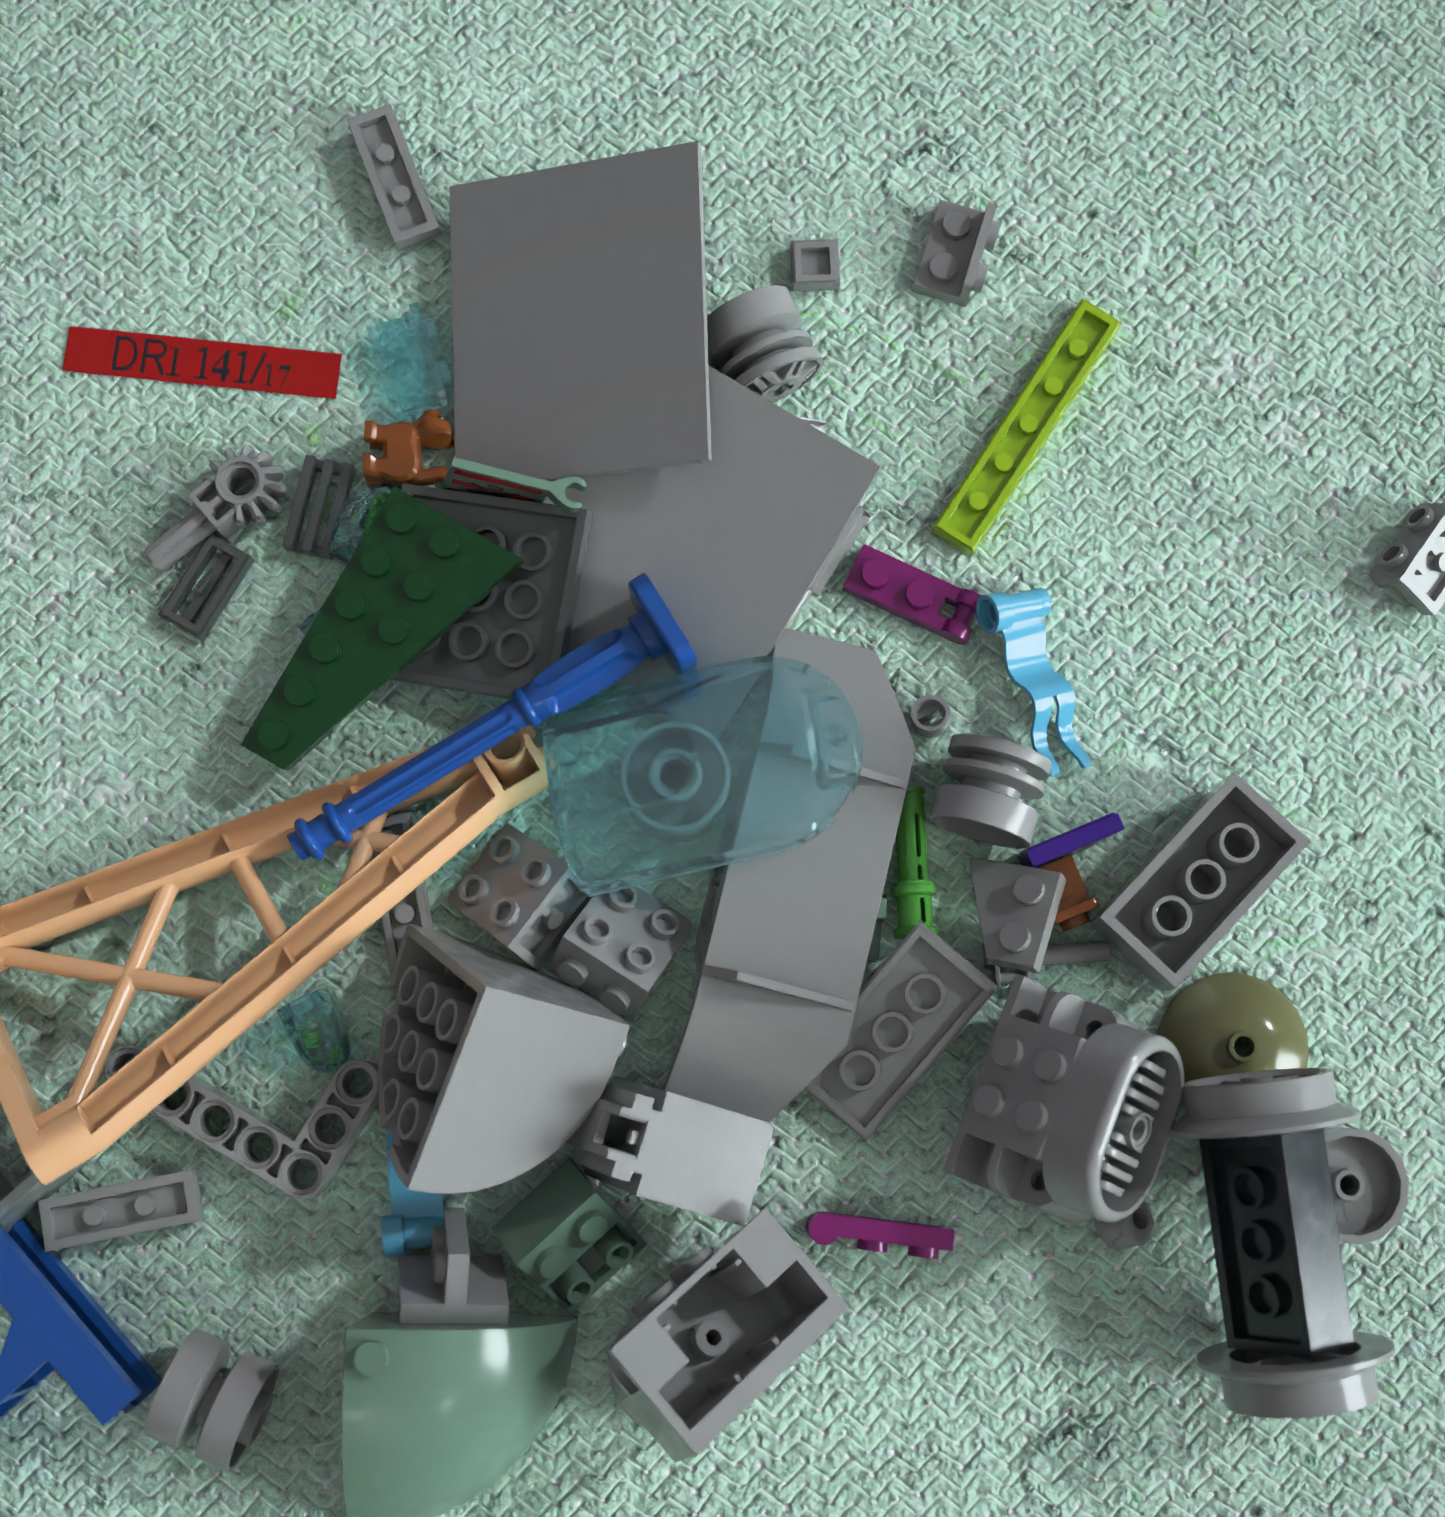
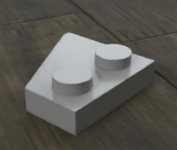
[970,857,1067,974]

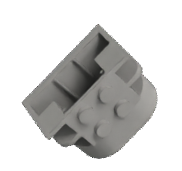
[943,974,1184,1224]
[607,1208,850,1463]

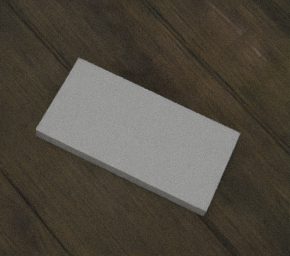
[804,920,998,1141]

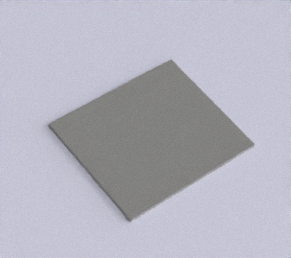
[450,141,712,482]
[543,366,881,742]

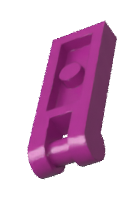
[842,544,982,645]
[806,1211,955,1259]

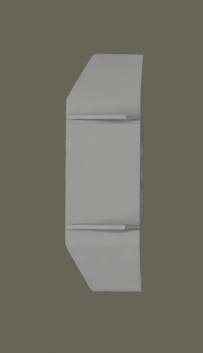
[662,628,916,1122]

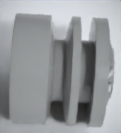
[707,285,824,403]
[928,734,1053,849]

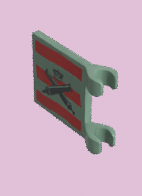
[441,457,586,513]

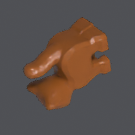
[362,409,455,489]

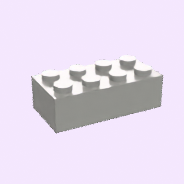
[1088,772,1311,992]

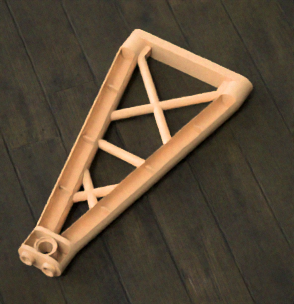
[0,725,560,1185]

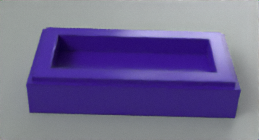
[1018,812,1125,868]

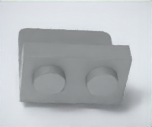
[548,874,692,1022]

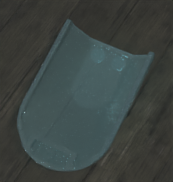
[542,656,863,897]

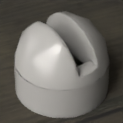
[911,695,950,738]

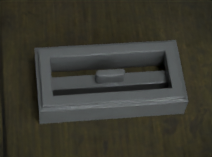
[282,454,356,560]
[158,534,255,642]

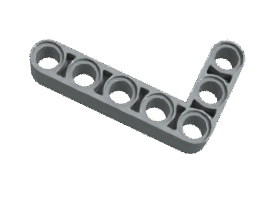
[103,1045,379,1198]

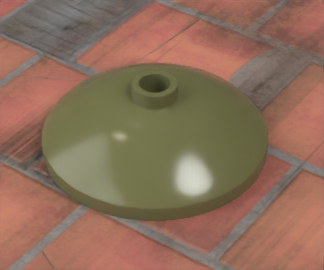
[1157,973,1309,1105]

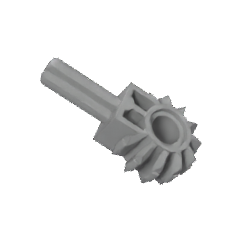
[144,444,288,572]

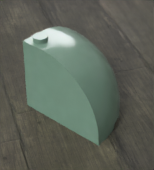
[341,1312,578,1517]

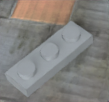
[347,104,441,251]
[38,1169,204,1252]

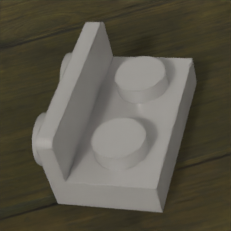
[912,199,1001,307]
[1369,503,1445,616]

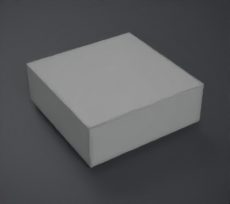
[790,239,840,292]

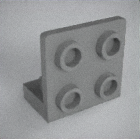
[447,824,597,970]

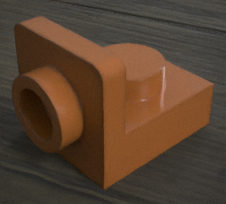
[1037,854,1099,933]

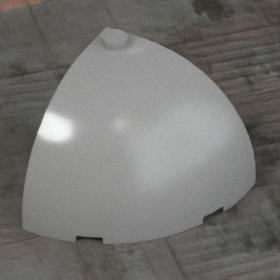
[378,923,630,1194]

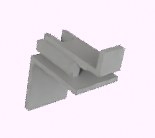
[566,1075,774,1226]

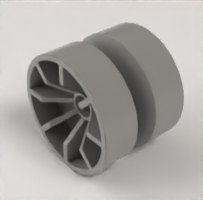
[144,1329,280,1472]

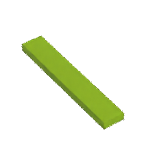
[931,298,1122,557]

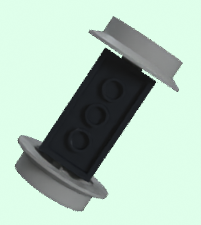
[1169,1068,1396,1418]

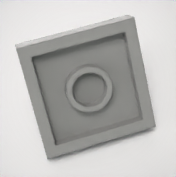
[397,1207,510,1324]

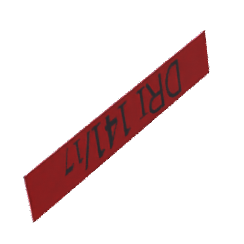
[62,326,342,399]

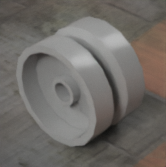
[1324,1127,1409,1244]

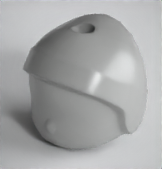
[1094,1201,1155,1251]

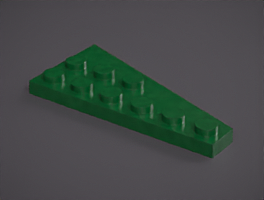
[240,486,525,771]

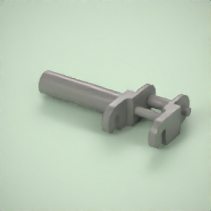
[982,941,1111,991]

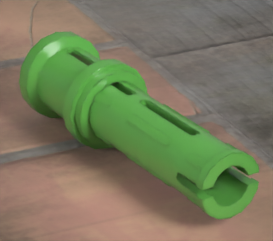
[891,787,939,940]

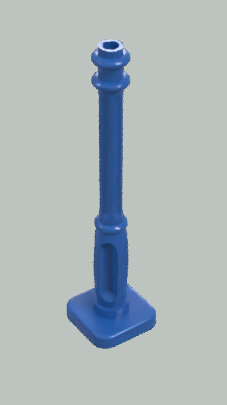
[287,573,697,861]

